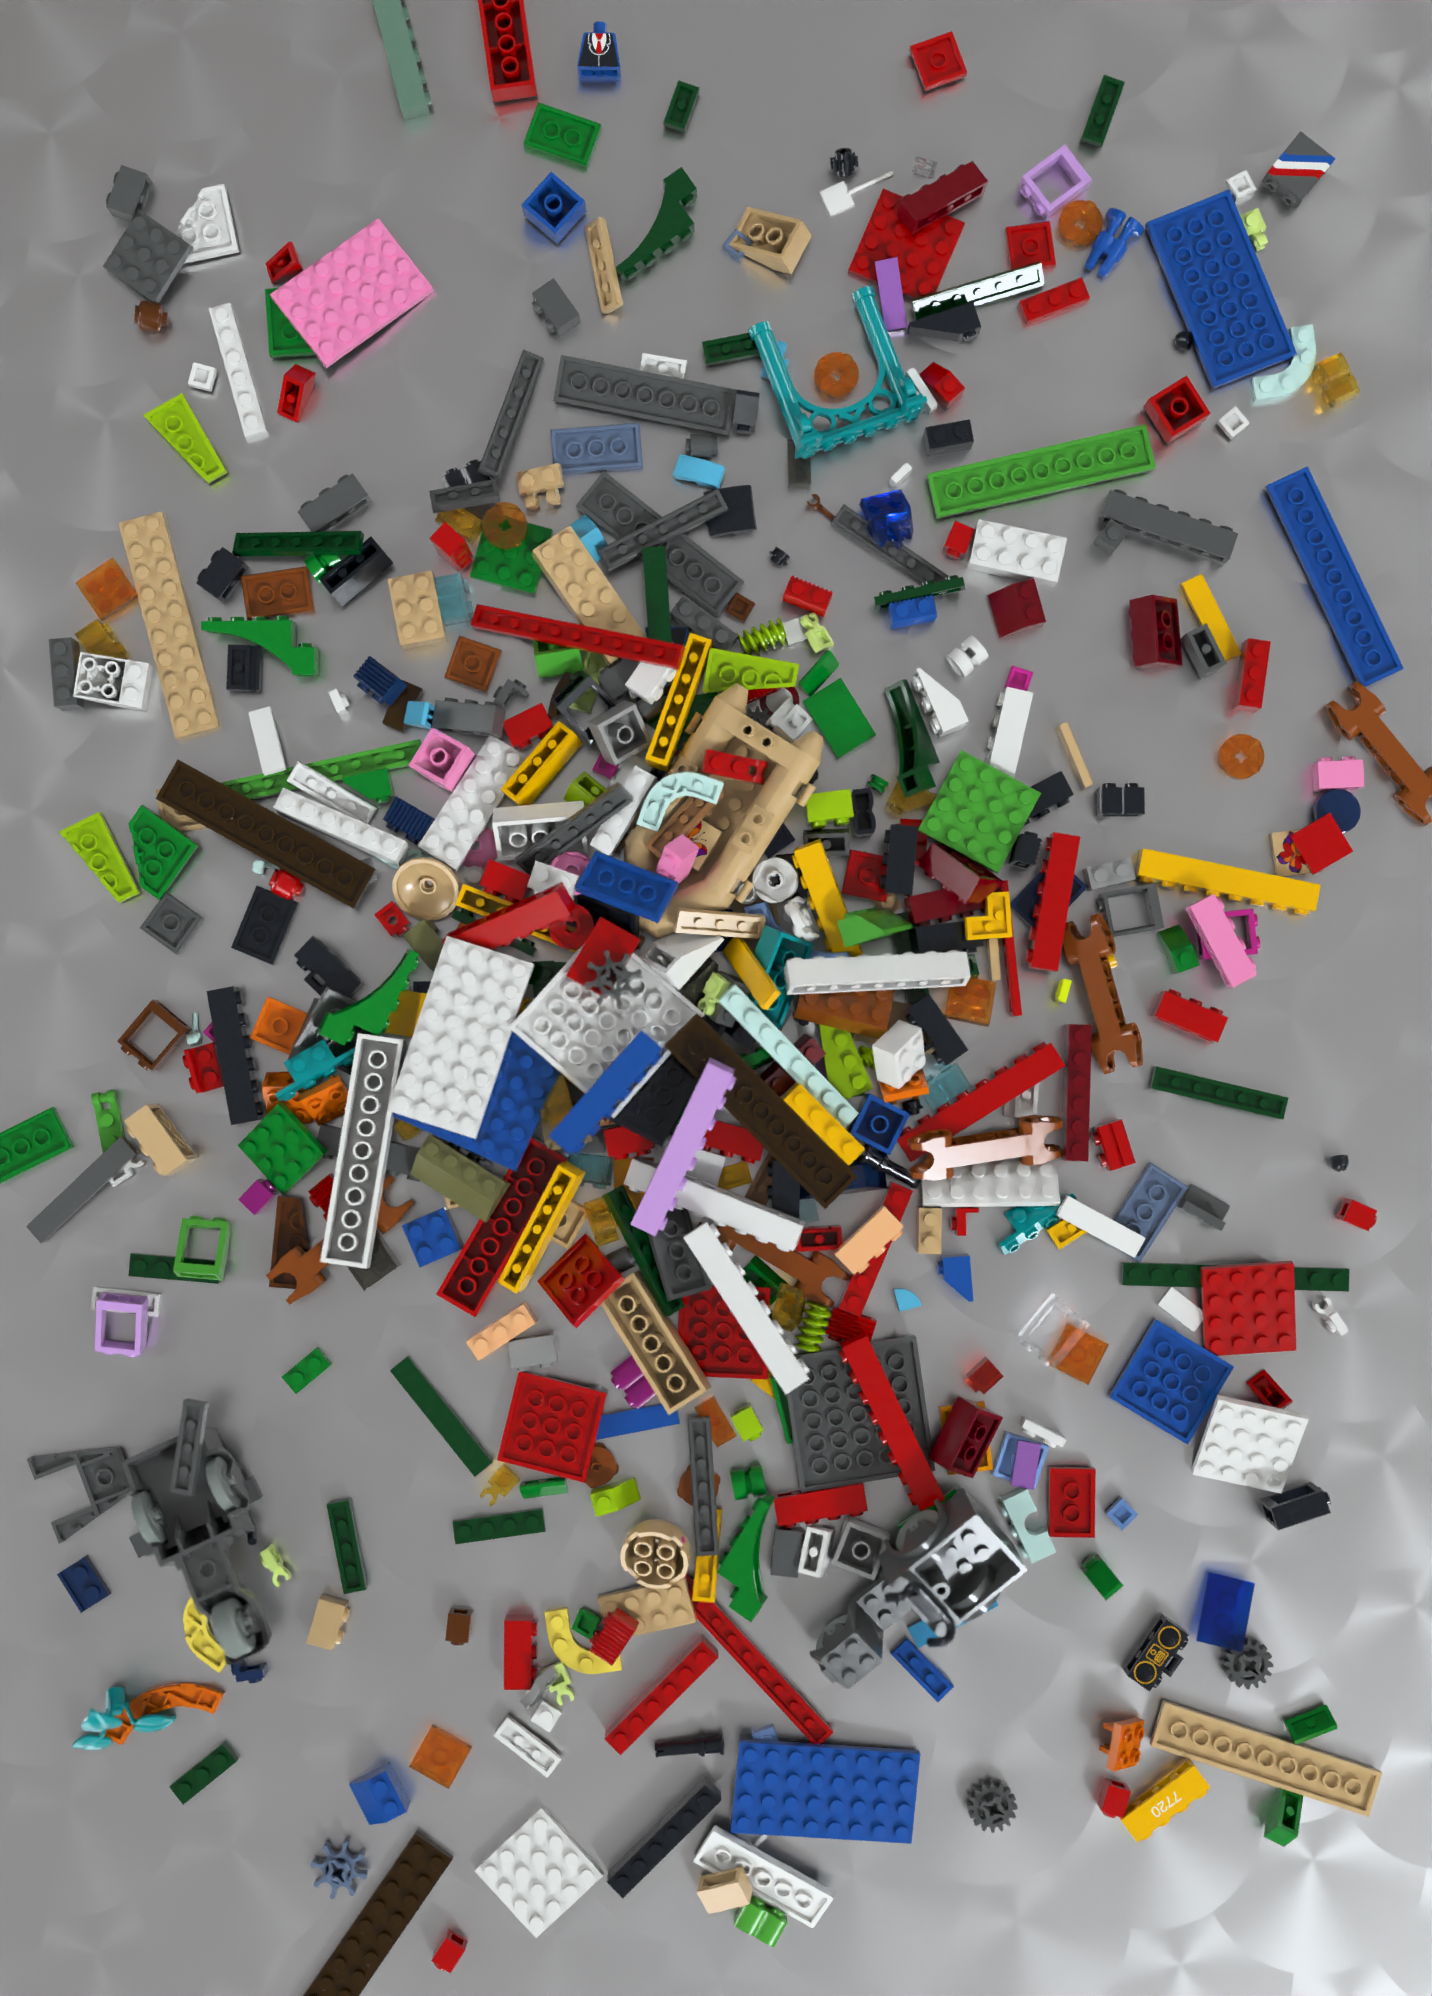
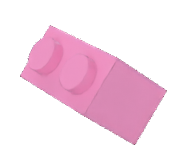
[1312,756,1365,791]
[655,834,699,884]

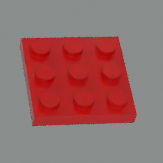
[537,1234,625,1328]

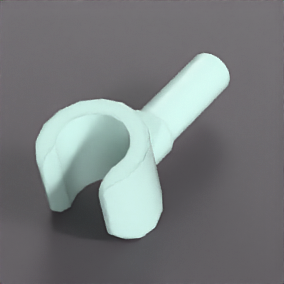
[252,860,279,874]
[186,1013,202,1046]

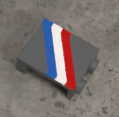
[1261,131,1335,209]

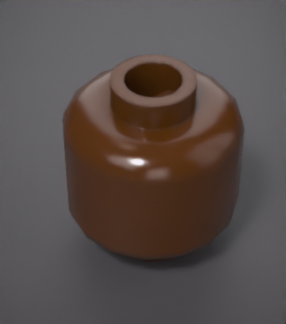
[134,301,167,333]

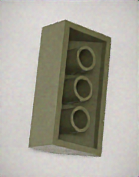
[410,1134,511,1222]

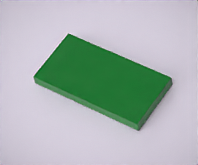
[0,1107,74,1184]

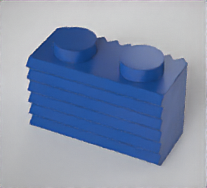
[887,595,937,629]

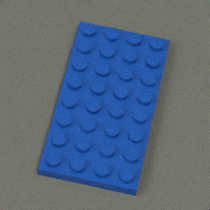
[1145,190,1297,389]
[730,1739,920,1844]

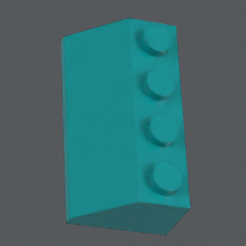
[747,925,814,1029]

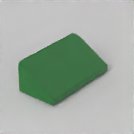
[798,650,839,697]
[743,1255,788,1306]
[519,1476,568,1499]

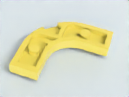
[183,1596,226,1673]
[544,1607,622,1674]

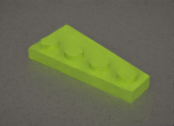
[143,393,228,484]
[702,647,799,693]
[59,812,141,903]
[819,1024,874,1100]

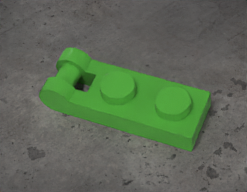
[91,1089,125,1153]

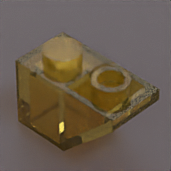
[75,619,128,660]

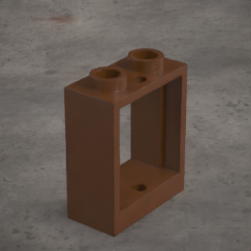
[117,1000,192,1071]

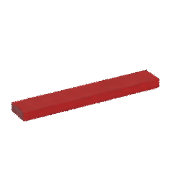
[998,880,1022,1016]

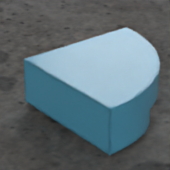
[893,1288,922,1311]

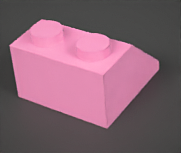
[408,727,477,793]

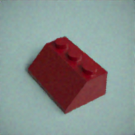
[1129,595,1183,669]
[919,843,1004,904]
[928,1397,1003,1478]

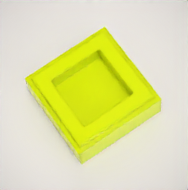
[1054,979,1072,1003]

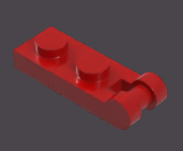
[701,749,768,785]

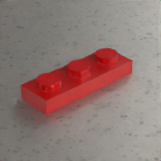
[1019,277,1090,325]

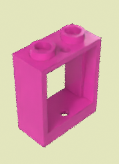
[1196,909,1260,960]

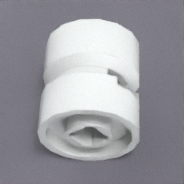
[946,635,989,678]

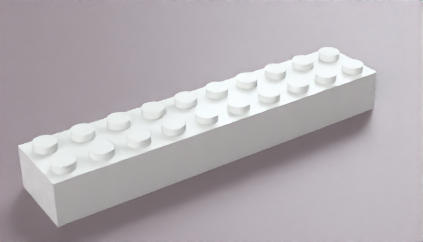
[320,1033,407,1269]

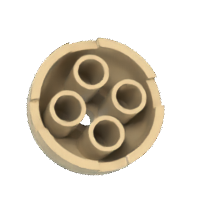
[620,1519,691,1589]

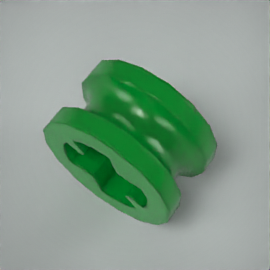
[866,774,889,794]

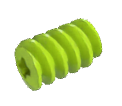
[737,617,787,656]
[794,1300,832,1352]

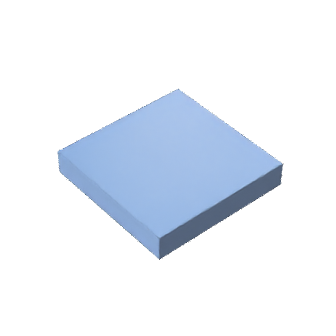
[991,1431,1049,1489]

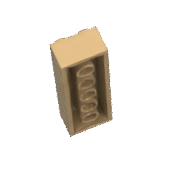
[532,526,647,666]
[601,1270,712,1415]

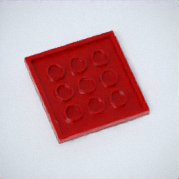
[848,188,965,299]
[1201,1261,1296,1356]
[678,1285,770,1380]
[497,1371,608,1483]

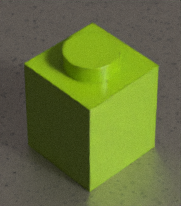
[730,1403,764,1442]

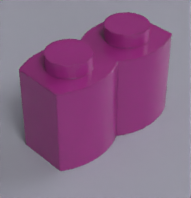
[610,1356,656,1409]

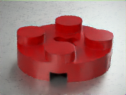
[549,904,595,950]

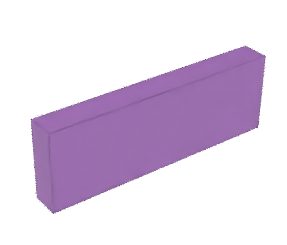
[875,257,908,331]

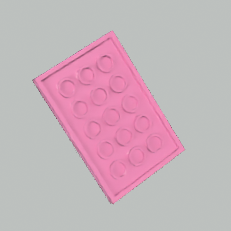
[270,219,434,368]

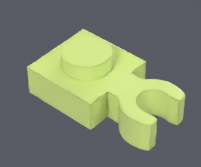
[800,612,834,653]
[697,972,731,1016]
[541,1661,574,1706]

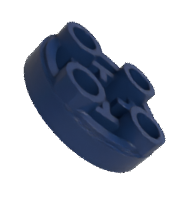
[1313,789,1361,833]

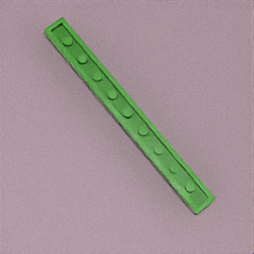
[221,739,422,800]

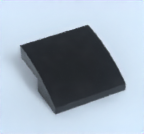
[703,485,757,538]

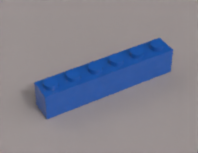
[549,1030,663,1156]

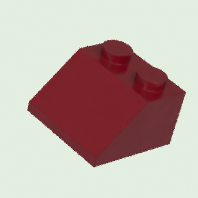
[987,578,1046,639]

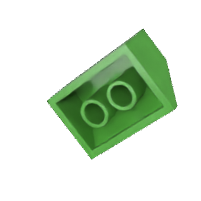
[837,906,914,948]

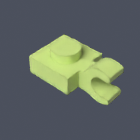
[1240,208,1268,252]
[260,1543,291,1587]

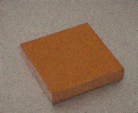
[444,635,502,693]

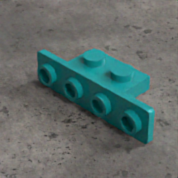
[275,1039,356,1101]
[999,1193,1077,1255]

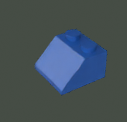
[349,1762,411,1825]

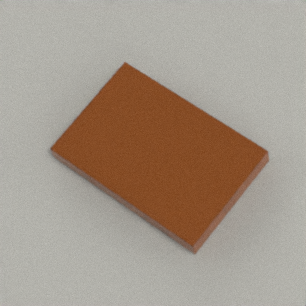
[241,566,315,621]

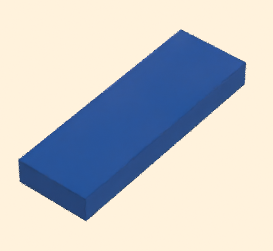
[890,1636,954,1702]

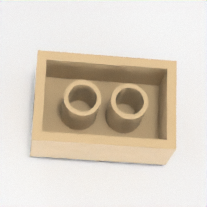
[388,571,448,650]
[124,1104,197,1176]

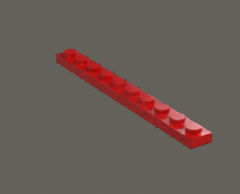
[471,604,686,670]
[685,1572,833,1744]

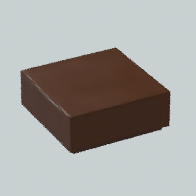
[725,593,755,624]

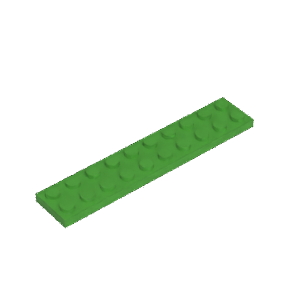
[927,424,1156,519]

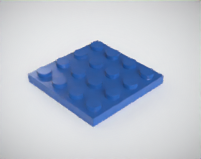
[1109,1319,1234,1445]

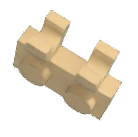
[516,463,564,511]

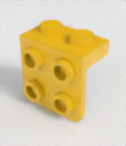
[385,990,427,1037]

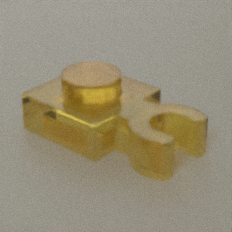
[480,1464,520,1506]

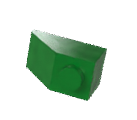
[342,768,395,804]
[1157,924,1200,974]
[1080,1554,1123,1600]
[1264,1788,1303,1847]

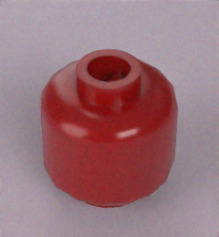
[268,868,304,900]

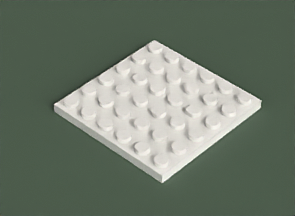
[509,943,705,1119]

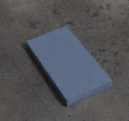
[550,423,643,475]
[1112,1162,1188,1263]

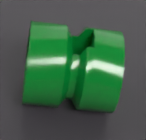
[303,555,341,584]
[730,1465,766,1501]

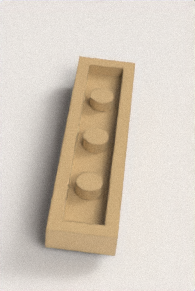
[584,217,623,314]
[673,908,766,939]

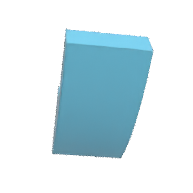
[673,454,726,489]

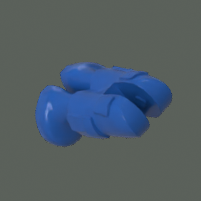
[1085,208,1144,278]

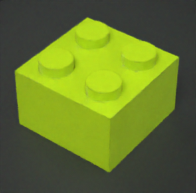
[804,789,854,830]

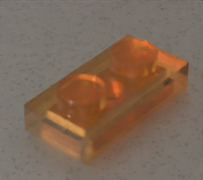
[694,1396,737,1447]

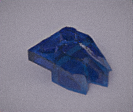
[859,489,913,550]

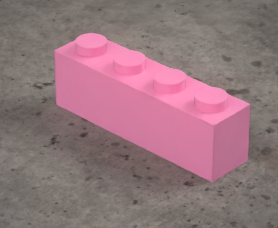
[1185,894,1257,988]

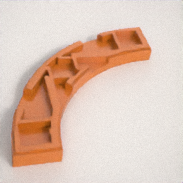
[104,1682,226,1745]

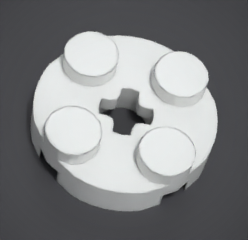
[752,858,799,903]
[784,896,819,941]

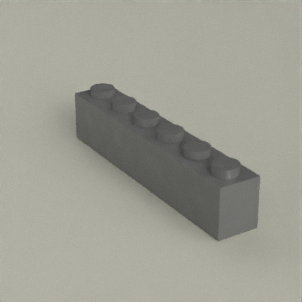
[1098,489,1238,564]
[317,1124,420,1182]

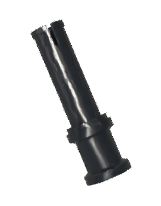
[857,1144,921,1189]
[655,1733,725,1758]

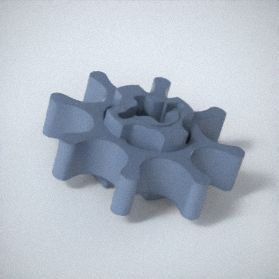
[311,1838,368,1899]

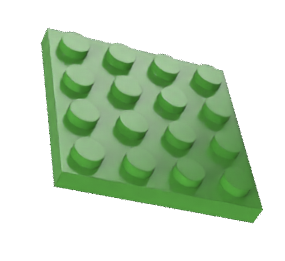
[918,750,1041,873]

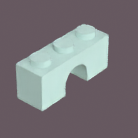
[999,1487,1056,1563]

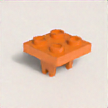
[875,1068,929,1105]
[298,1075,349,1126]
[1099,1717,1145,1772]

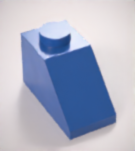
[937,1254,973,1302]

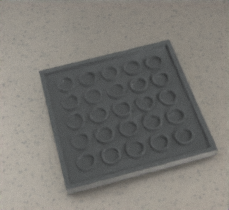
[786,1335,936,1493]

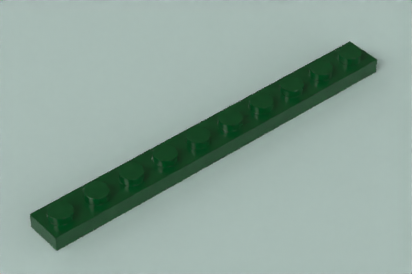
[1121,1262,1349,1292]

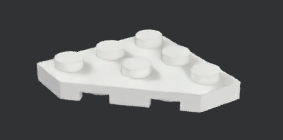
[175,184,239,264]

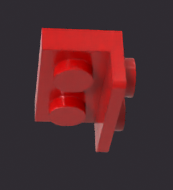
[182,1042,224,1094]

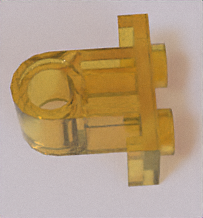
[583,1197,620,1247]

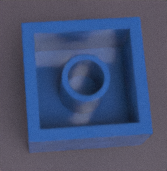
[521,172,586,244]
[847,1094,910,1155]
[402,1206,464,1267]

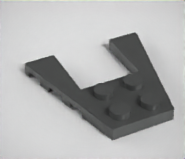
[27,1447,130,1544]

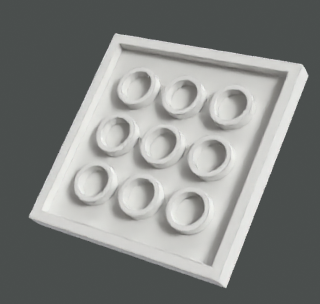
[1192,1395,1309,1494]
[474,1806,604,1938]

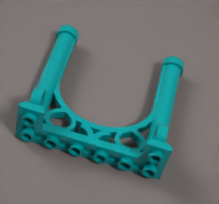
[748,286,927,459]

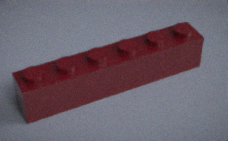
[1061,1024,1092,1161]

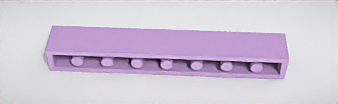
[630,1058,736,1236]

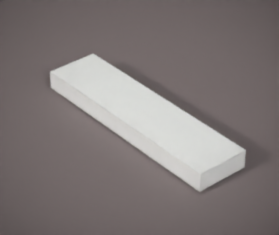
[287,761,378,824]
[1055,1195,1146,1258]

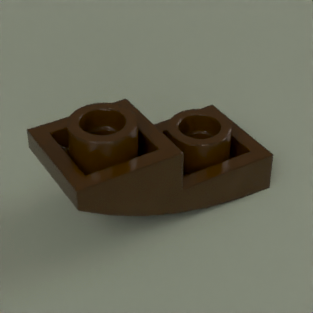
[547,672,573,720]
[382,680,423,732]

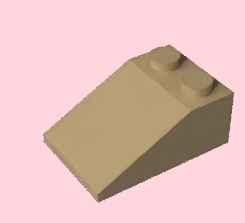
[729,207,812,274]

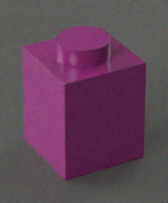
[238,1178,278,1215]

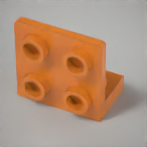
[262,1071,313,1124]

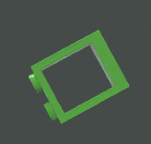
[173,1216,232,1280]

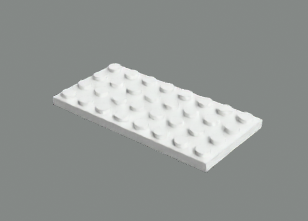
[388,936,534,1139]

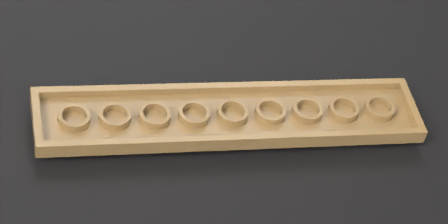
[118,511,221,740]
[1149,1700,1382,1817]

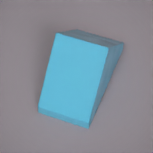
[569,515,608,562]
[404,701,435,730]

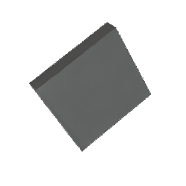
[140,892,204,954]

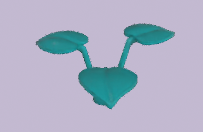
[72,1687,176,1750]

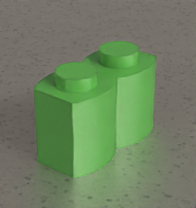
[734,1896,787,1947]

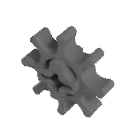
[585,950,642,1008]

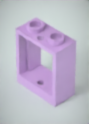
[1019,145,1092,220]
[95,1292,148,1357]

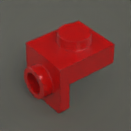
[950,1207,979,1236]

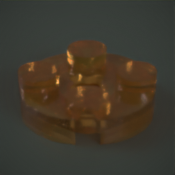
[1057,200,1103,248]
[814,352,859,399]
[482,502,528,549]
[1217,734,1264,780]

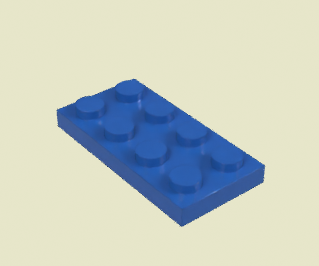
[575,851,678,923]

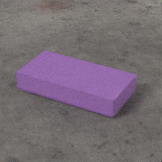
[1010,1439,1041,1490]

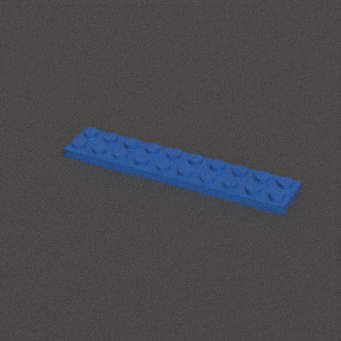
[1265,466,1404,687]

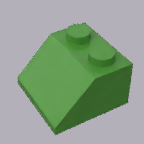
[533,623,584,678]

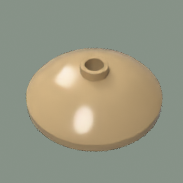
[392,857,460,921]

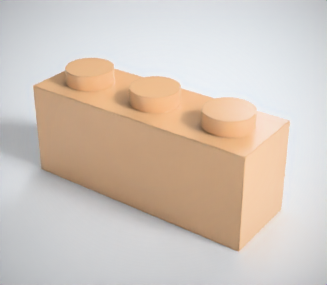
[834,1205,904,1274]
[466,1301,538,1361]

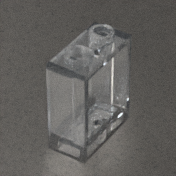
[1018,1293,1091,1367]

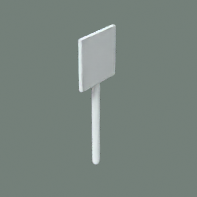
[819,171,894,216]

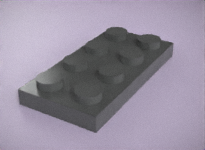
[647,1208,712,1301]

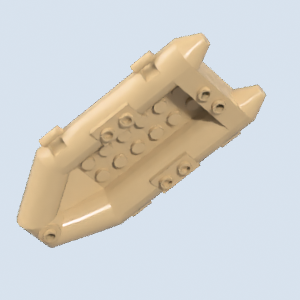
[624,683,823,940]

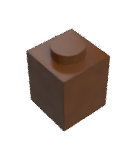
[445,1607,473,1646]

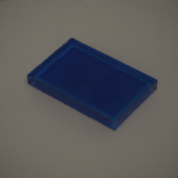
[1196,1572,1255,1652]

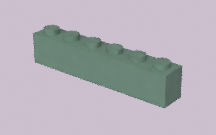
[373,0,432,121]

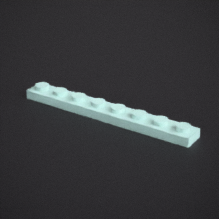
[717,984,859,1128]

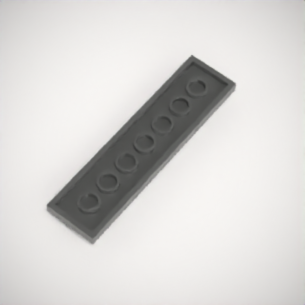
[553,355,737,436]
[576,471,744,618]

